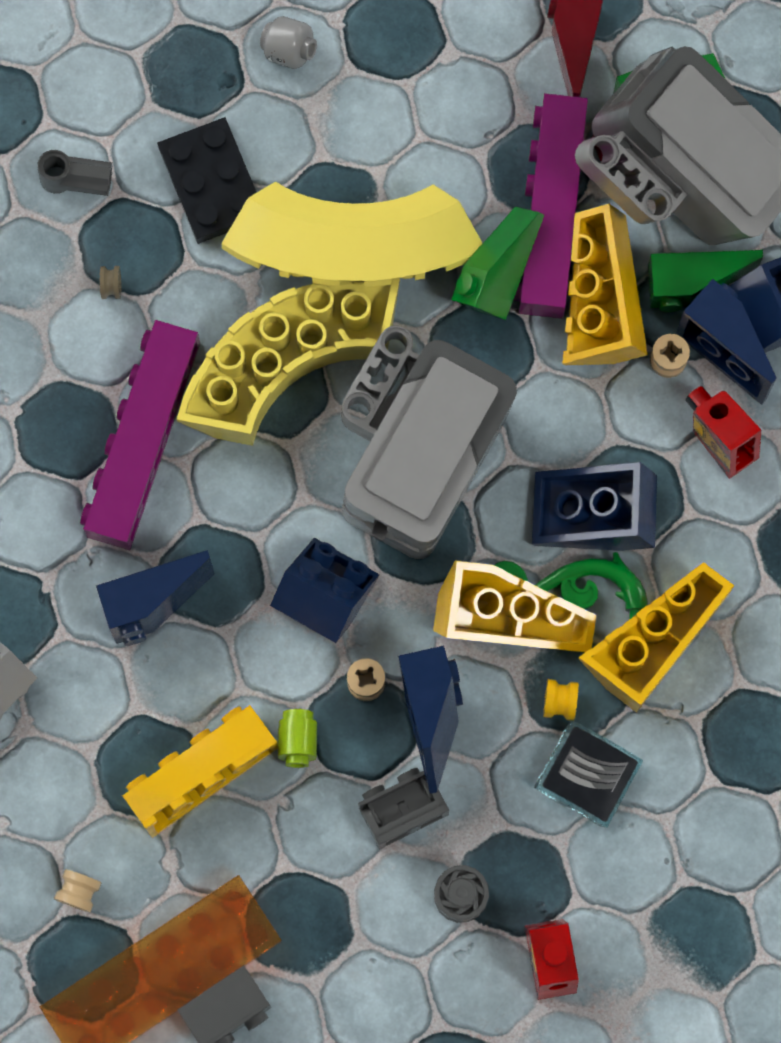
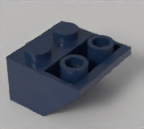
[729,257,781,353]
[270,538,380,643]

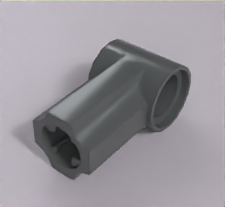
[37,150,113,196]

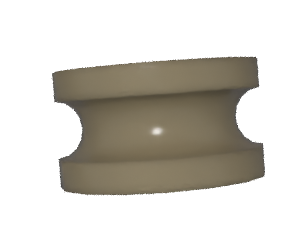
[100,266,122,299]

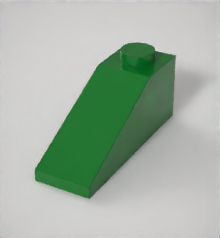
[451,206,544,320]
[648,250,763,312]

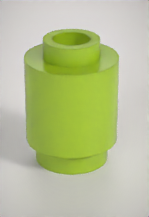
[278,709,317,768]

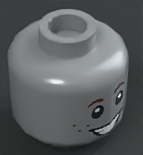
[260,16,317,69]

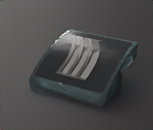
[533,721,643,828]

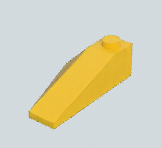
[433,560,597,652]

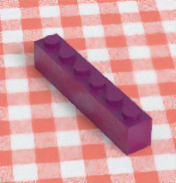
[513,93,588,319]
[80,320,201,551]

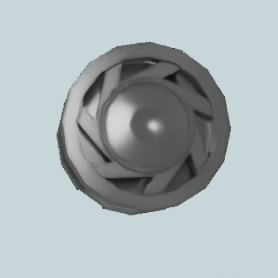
[434,865,489,923]

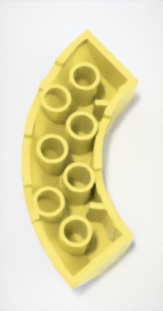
[221,182,483,287]
[176,278,400,446]

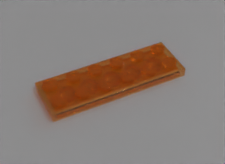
[39,875,282,1043]

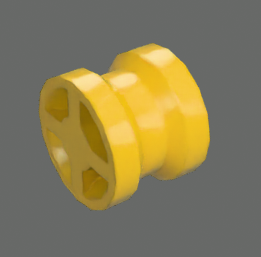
[543,679,579,721]

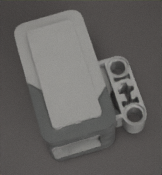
[575,46,781,245]
[341,325,517,559]

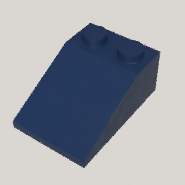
[676,279,777,405]
[532,462,657,551]
[96,550,214,646]
[398,645,463,794]

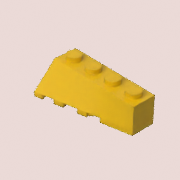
[562,203,648,366]
[578,562,734,713]
[122,705,278,838]

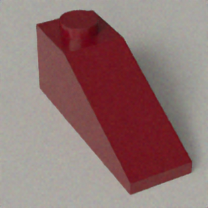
[547,0,603,97]

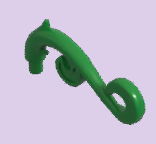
[494,552,648,620]

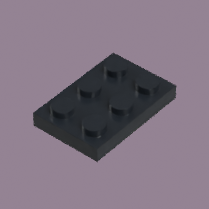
[157,117,257,244]

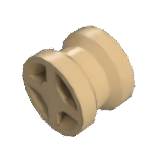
[650,334,690,378]
[347,658,385,701]
[54,869,102,913]

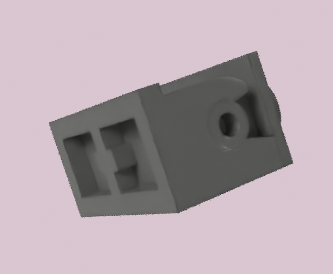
[358,768,449,850]
[178,965,272,1043]

